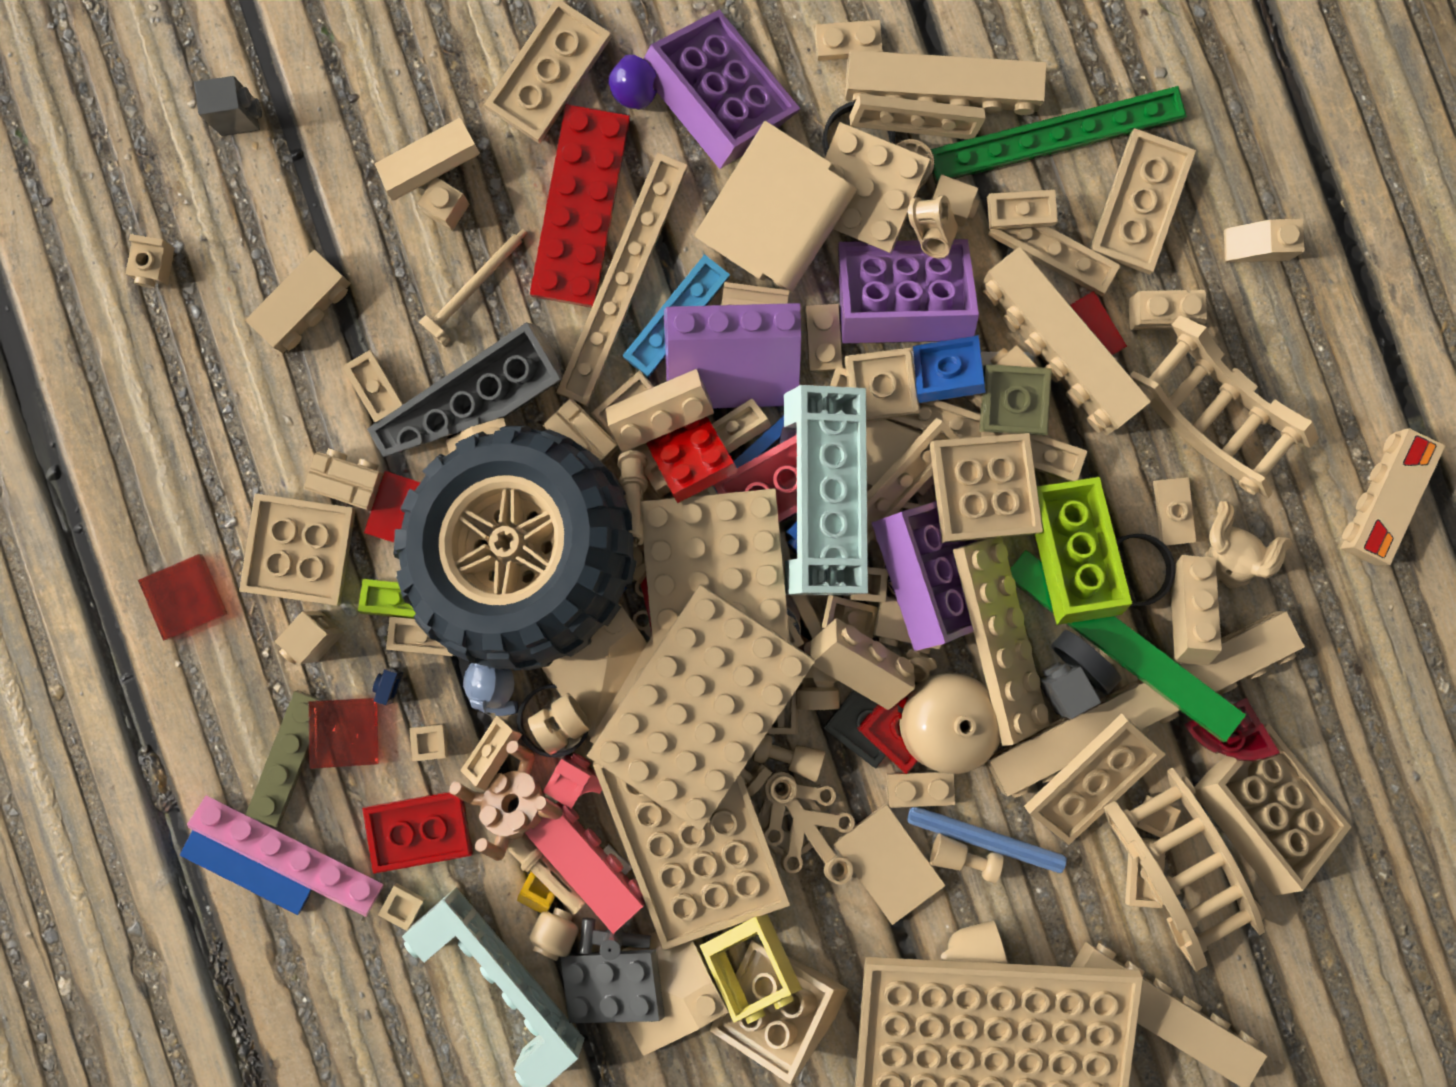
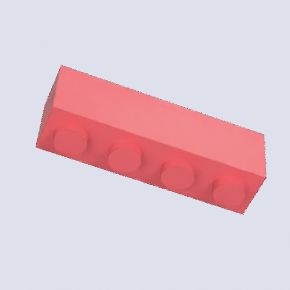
[525,802,645,934]

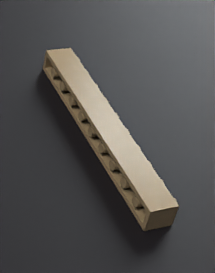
[986,611,1305,798]

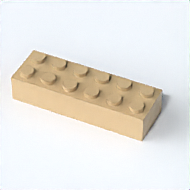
[981,246,1151,435]

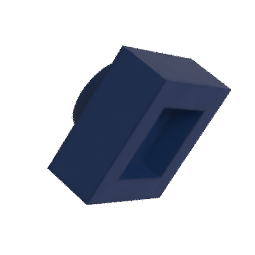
[372,668,404,705]

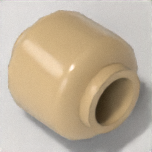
[529,907,579,961]

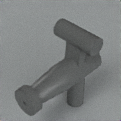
[579,917,651,960]

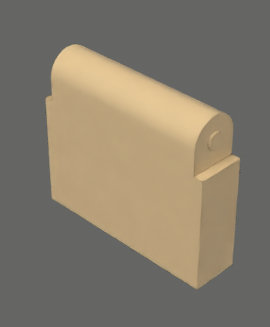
[694,121,858,292]

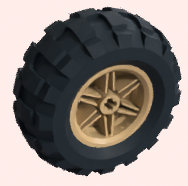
[393,426,638,670]

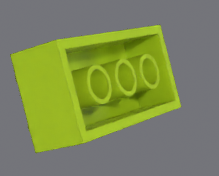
[1035,477,1132,625]

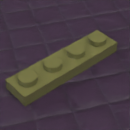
[245,690,328,827]

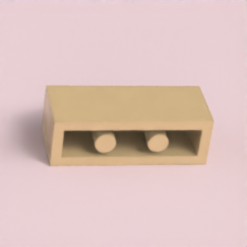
[245,249,351,353]
[606,369,714,453]
[1171,555,1222,666]
[810,618,915,710]

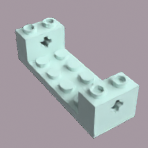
[784,385,868,595]
[402,887,584,1087]

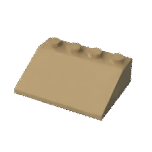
[1194,724,1351,896]

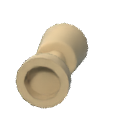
[753,734,825,782]
[930,833,1004,884]

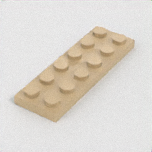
[953,537,1050,746]

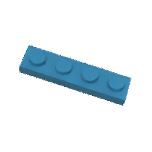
[622,254,730,378]

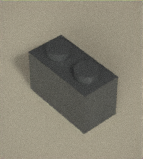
[194,76,262,136]
[1040,662,1101,719]

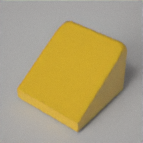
[517,872,555,913]

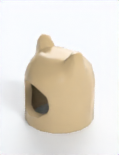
[941,920,1008,964]

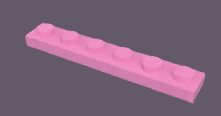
[187,796,383,917]

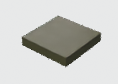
[979,364,1052,436]

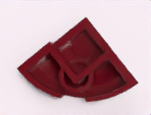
[1184,698,1280,761]

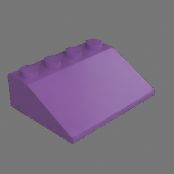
[644,9,800,169]
[838,239,979,343]
[664,303,801,408]
[872,501,977,651]

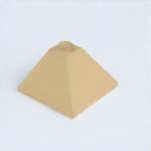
[541,603,647,737]
[621,931,729,1056]
[709,940,849,1084]

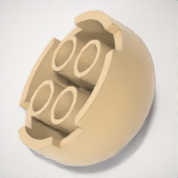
[900,673,1001,774]

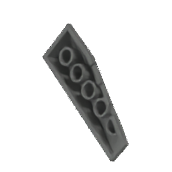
[367,322,562,457]

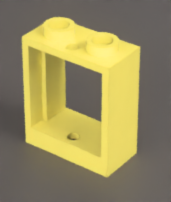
[700,914,802,1024]

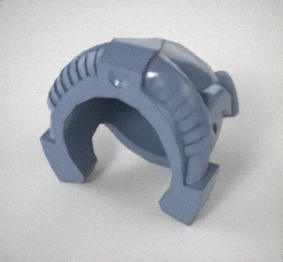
[463,663,522,716]

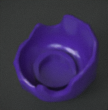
[609,55,657,110]

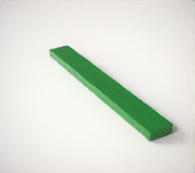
[930,86,1187,184]
[1010,550,1246,742]

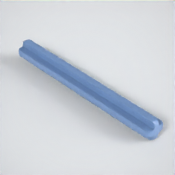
[907,807,1067,873]

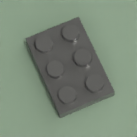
[561,949,665,1023]

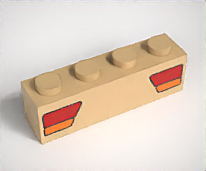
[1340,428,1446,566]

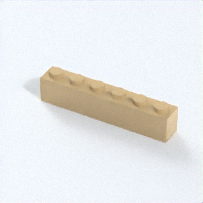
[845,50,1046,115]
[1071,942,1267,1087]

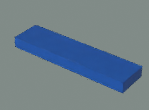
[180,830,312,915]

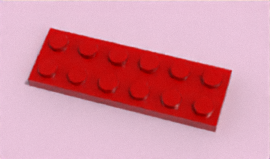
[530,104,630,308]

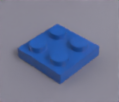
[913,335,986,403]

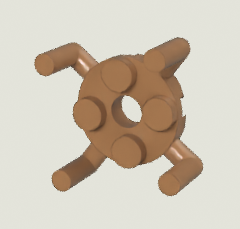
[449,741,563,861]

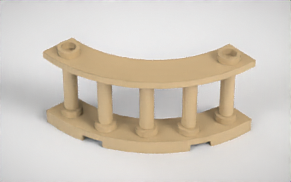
[1129,315,1319,499]
[1103,768,1266,972]

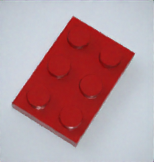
[646,416,738,504]

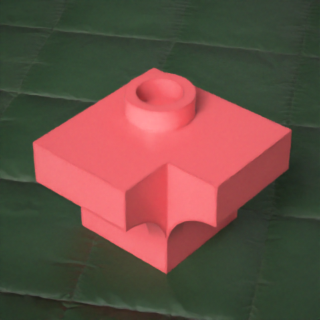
[543,753,602,809]

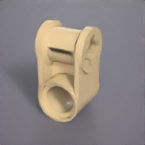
[908,195,958,259]

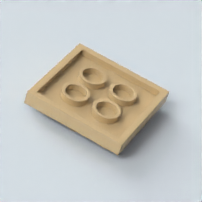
[825,122,931,254]
[929,433,1043,543]
[239,493,356,606]

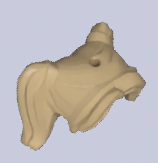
[1205,501,1292,589]

